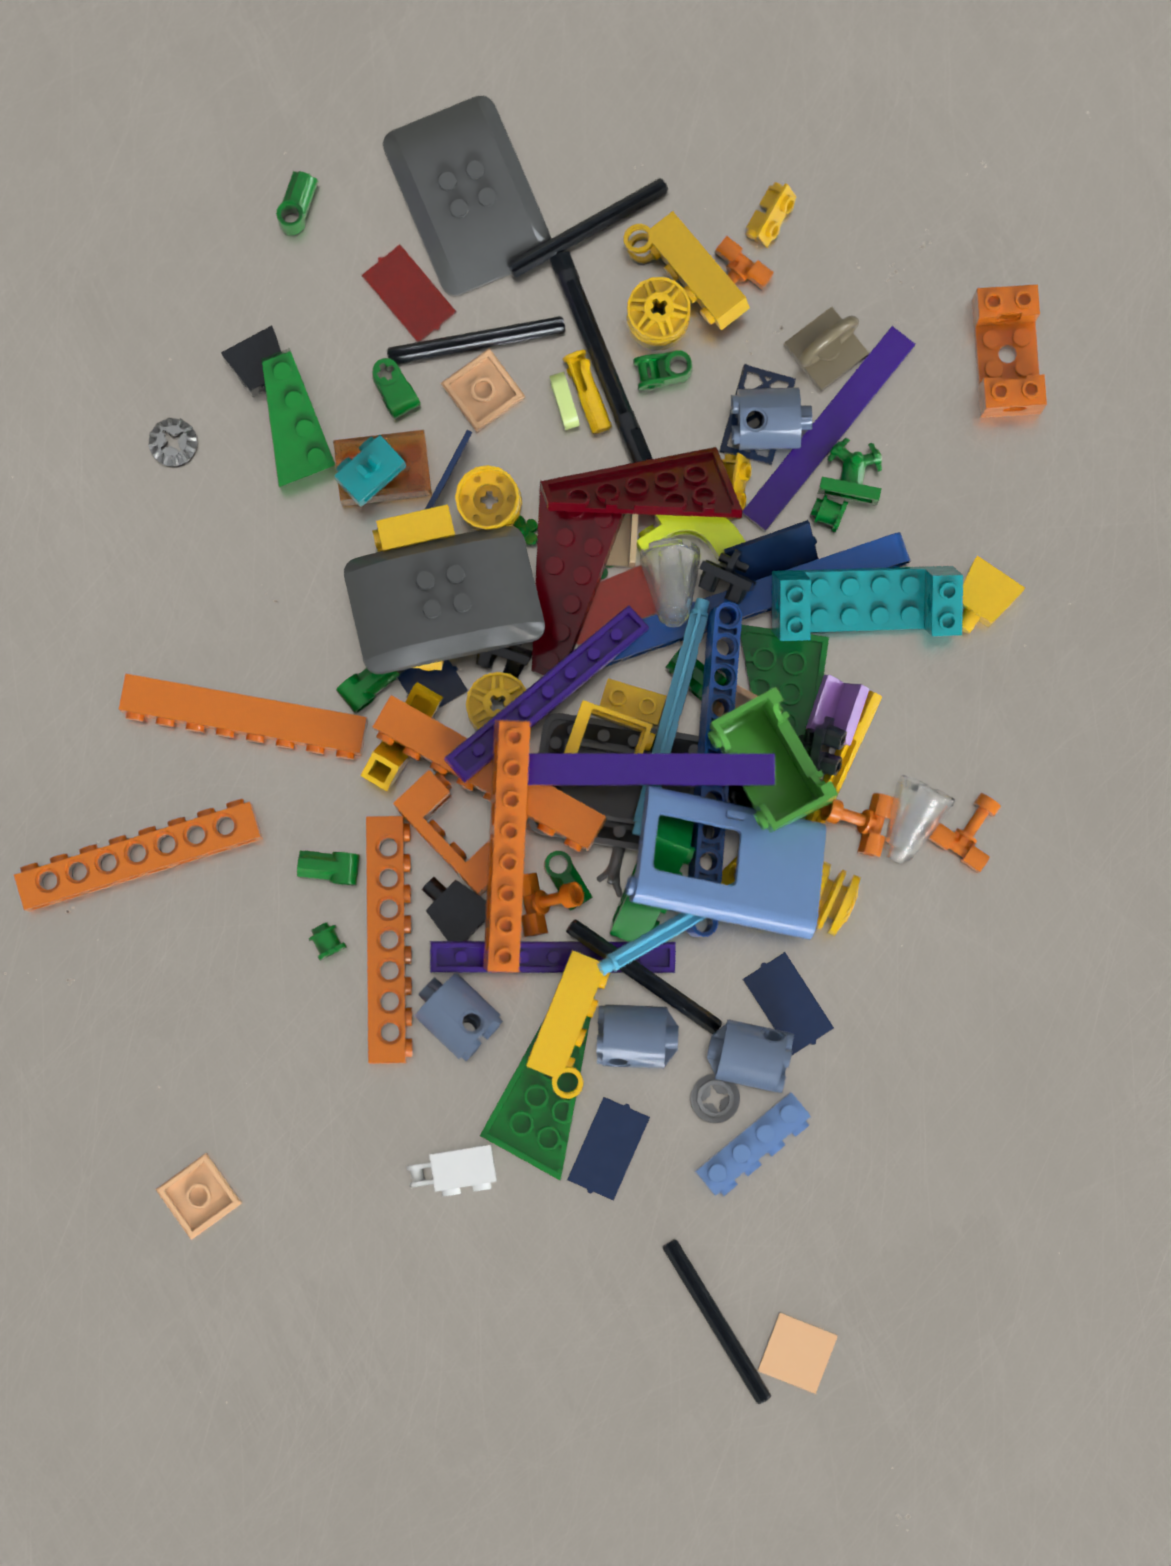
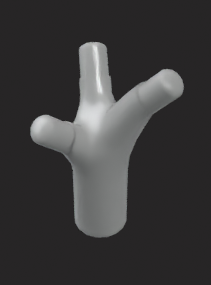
[597,847,625,897]

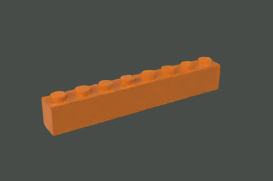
[119,674,368,760]
[372,695,606,852]

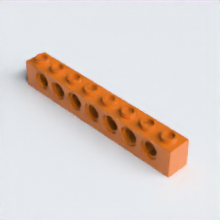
[483,720,530,973]
[14,799,263,912]
[366,816,413,1064]

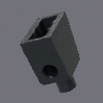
[221,325,281,396]
[421,877,486,941]

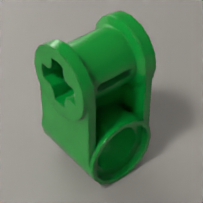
[633,350,692,391]
[372,358,421,419]

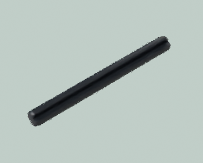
[508,178,668,277]
[387,316,565,364]
[566,919,722,1034]
[663,1239,771,1404]

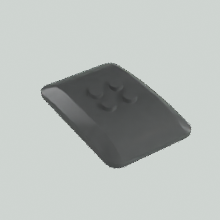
[383,95,551,296]
[344,526,545,674]
[528,713,717,858]

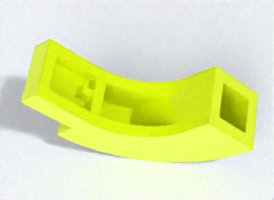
[637,515,746,564]

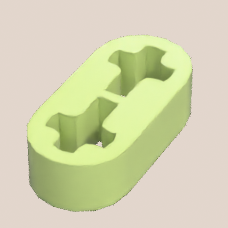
[549,372,580,430]

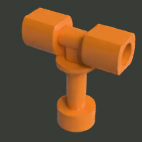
[715,236,774,290]
[820,793,896,857]
[927,793,1001,873]
[521,873,584,937]

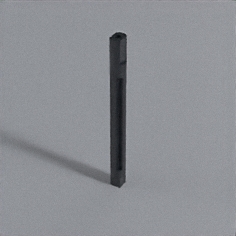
[550,251,653,463]

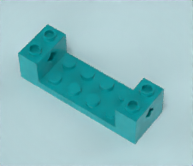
[772,566,963,641]

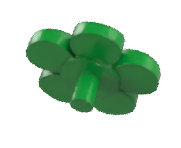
[513,516,538,545]

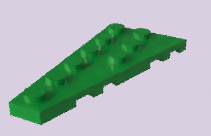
[740,625,829,819]
[480,996,595,1181]

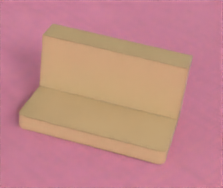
[606,514,638,568]

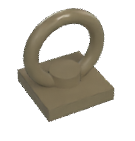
[784,306,869,392]

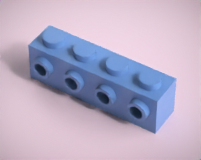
[695,1092,811,1196]

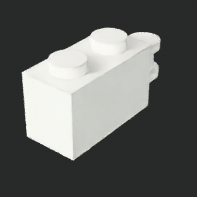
[407,1145,497,1196]

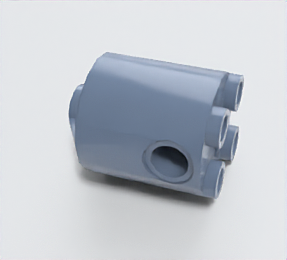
[731,387,812,450]
[414,973,503,1061]
[596,1004,679,1069]
[707,1019,794,1093]

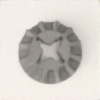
[148,417,197,466]
[691,1074,740,1123]

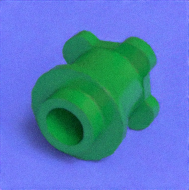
[810,495,848,533]
[308,922,347,961]

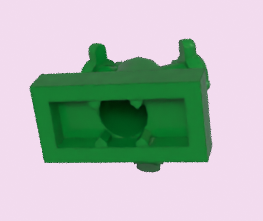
[818,438,882,505]

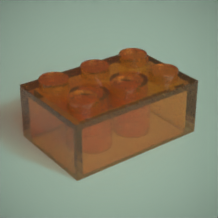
[333,430,432,507]

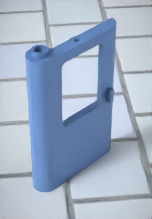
[625,785,826,940]

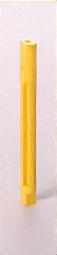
[805,691,882,824]

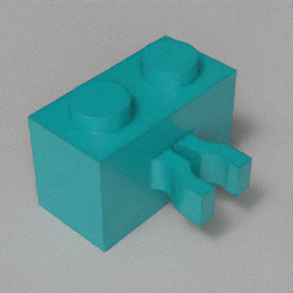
[334,435,406,507]

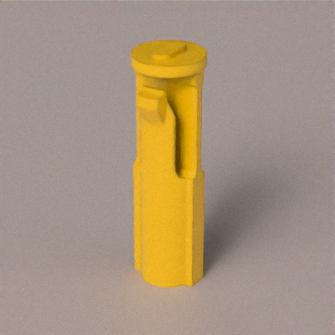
[562,350,613,434]

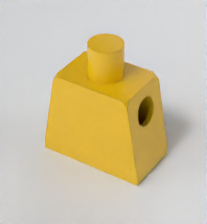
[962,555,1025,634]

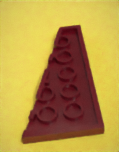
[541,447,742,518]
[531,481,625,676]

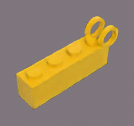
[623,211,750,330]
[526,950,610,1099]

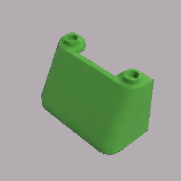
[707,687,838,833]

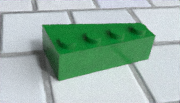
[261,348,336,487]
[609,815,695,942]

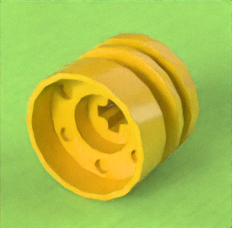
[627,277,690,350]
[455,465,523,531]
[466,672,527,731]
[816,861,861,936]

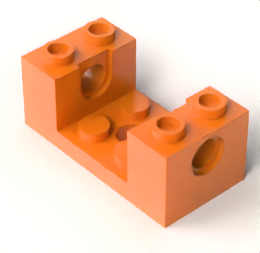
[972,284,1047,418]
[393,770,489,896]

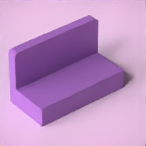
[806,674,870,746]

